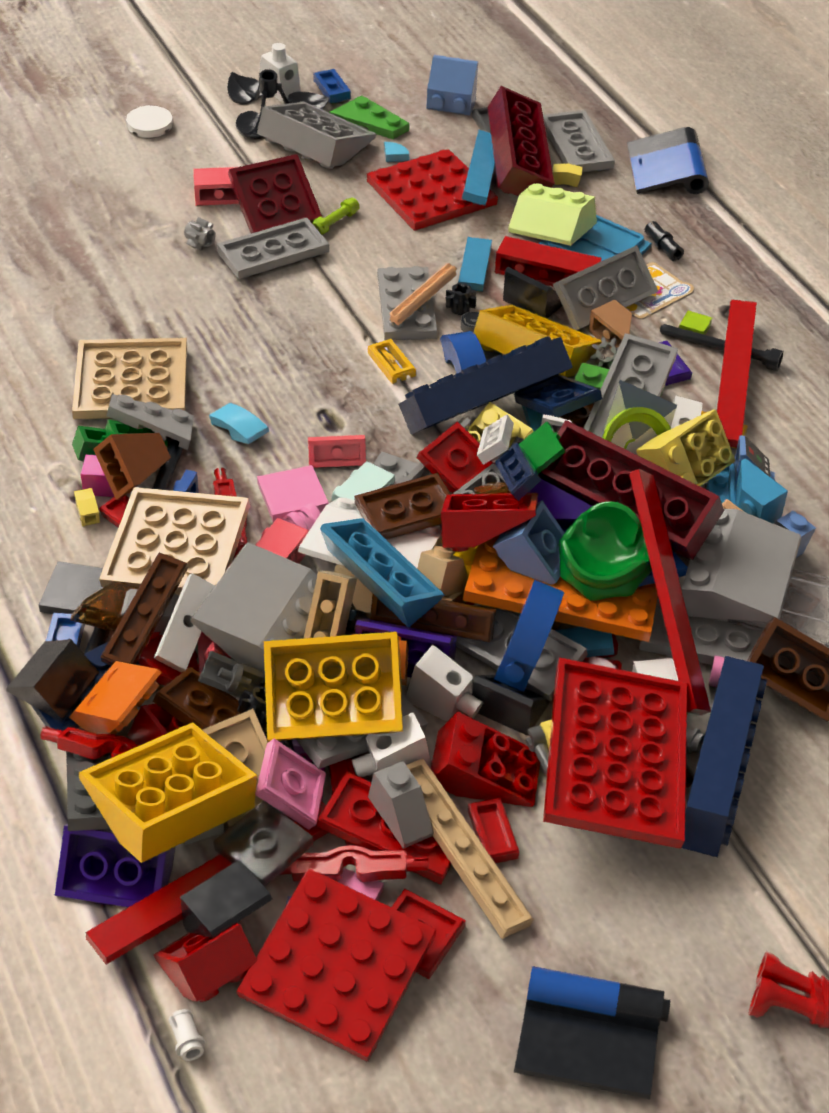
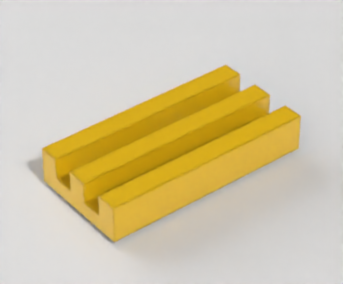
[368,339,416,384]

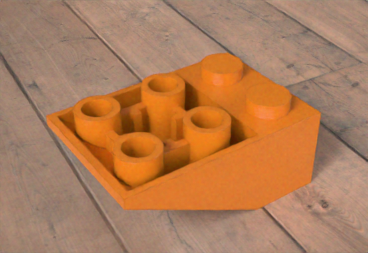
[69,661,162,735]

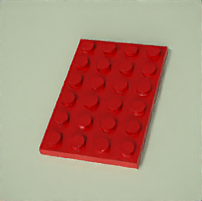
[543,657,687,849]

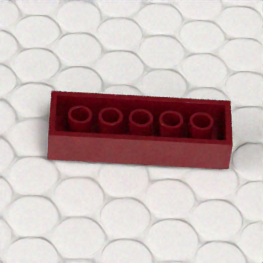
[488,86,555,197]
[538,420,725,561]

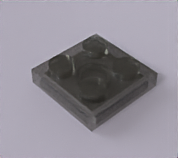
[213,800,314,887]

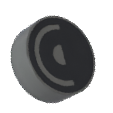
[460,312,479,332]

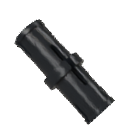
[644,221,684,261]

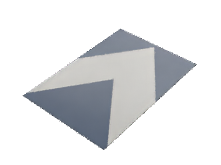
[602,380,677,455]

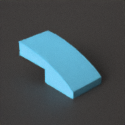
[209,403,270,444]

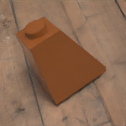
[93,433,171,500]

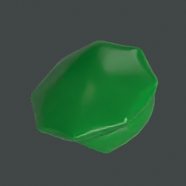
[558,501,652,601]

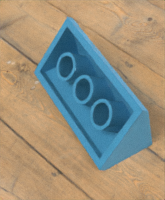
[320,518,444,628]

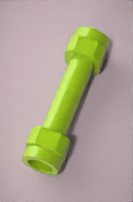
[312,197,360,235]

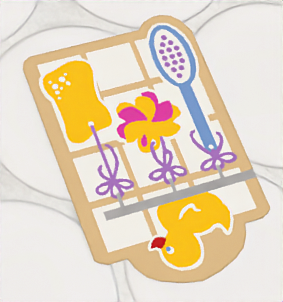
[625,262,694,319]

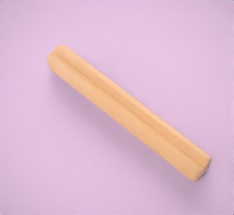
[389,263,457,325]

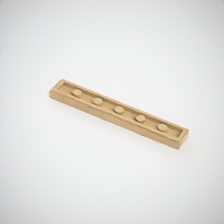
[406,758,534,939]

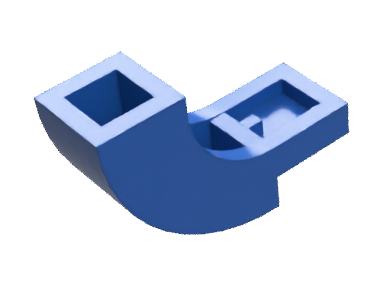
[440,331,486,374]
[494,580,564,692]

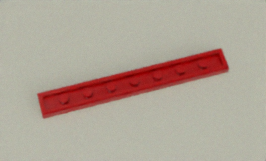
[717,299,757,448]
[629,469,711,715]
[86,800,329,965]

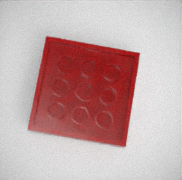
[367,149,498,231]
[236,868,436,1062]

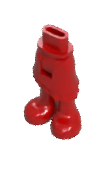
[749,951,829,1029]

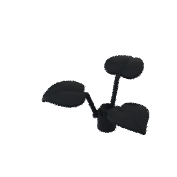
[227,69,329,139]

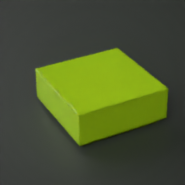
[679,310,712,335]

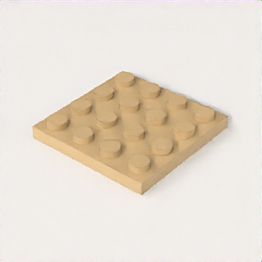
[72,338,187,419]
[99,487,250,595]

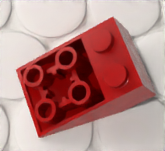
[431,711,540,807]

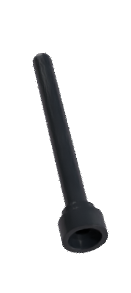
[660,324,784,371]

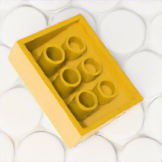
[473,305,602,377]
[264,632,403,741]
[79,722,257,863]

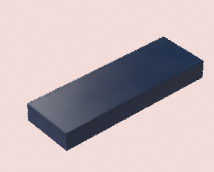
[495,443,541,501]

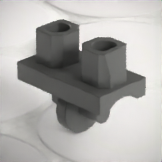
[198,651,265,698]

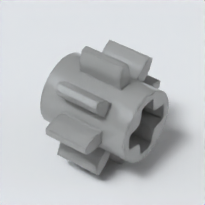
[184,217,216,251]
[591,337,619,367]

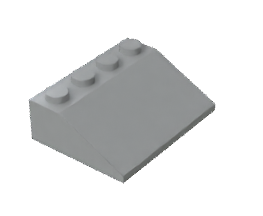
[257,102,376,169]
[681,509,801,622]
[190,542,317,684]

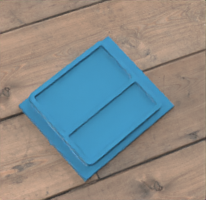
[539,215,652,261]

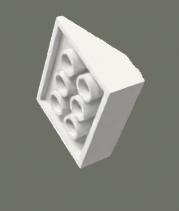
[298,498,443,568]

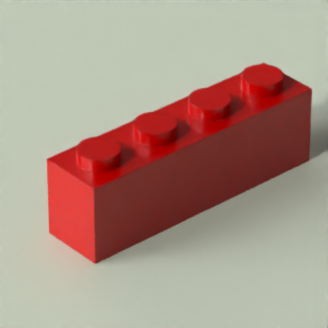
[495,236,602,287]

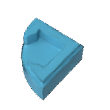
[384,142,410,162]

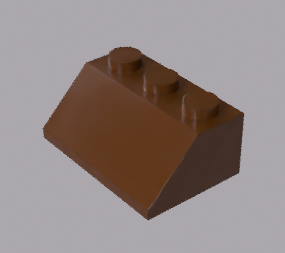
[747,617,829,722]

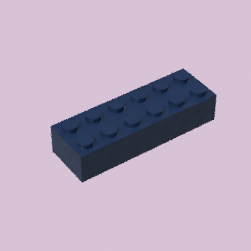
[398,336,573,435]
[682,656,767,858]

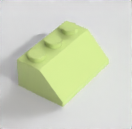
[508,184,597,246]

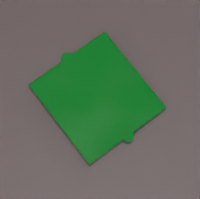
[519,421,566,474]

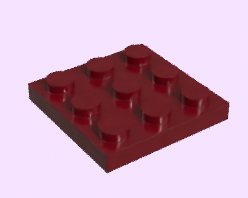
[228,154,323,234]

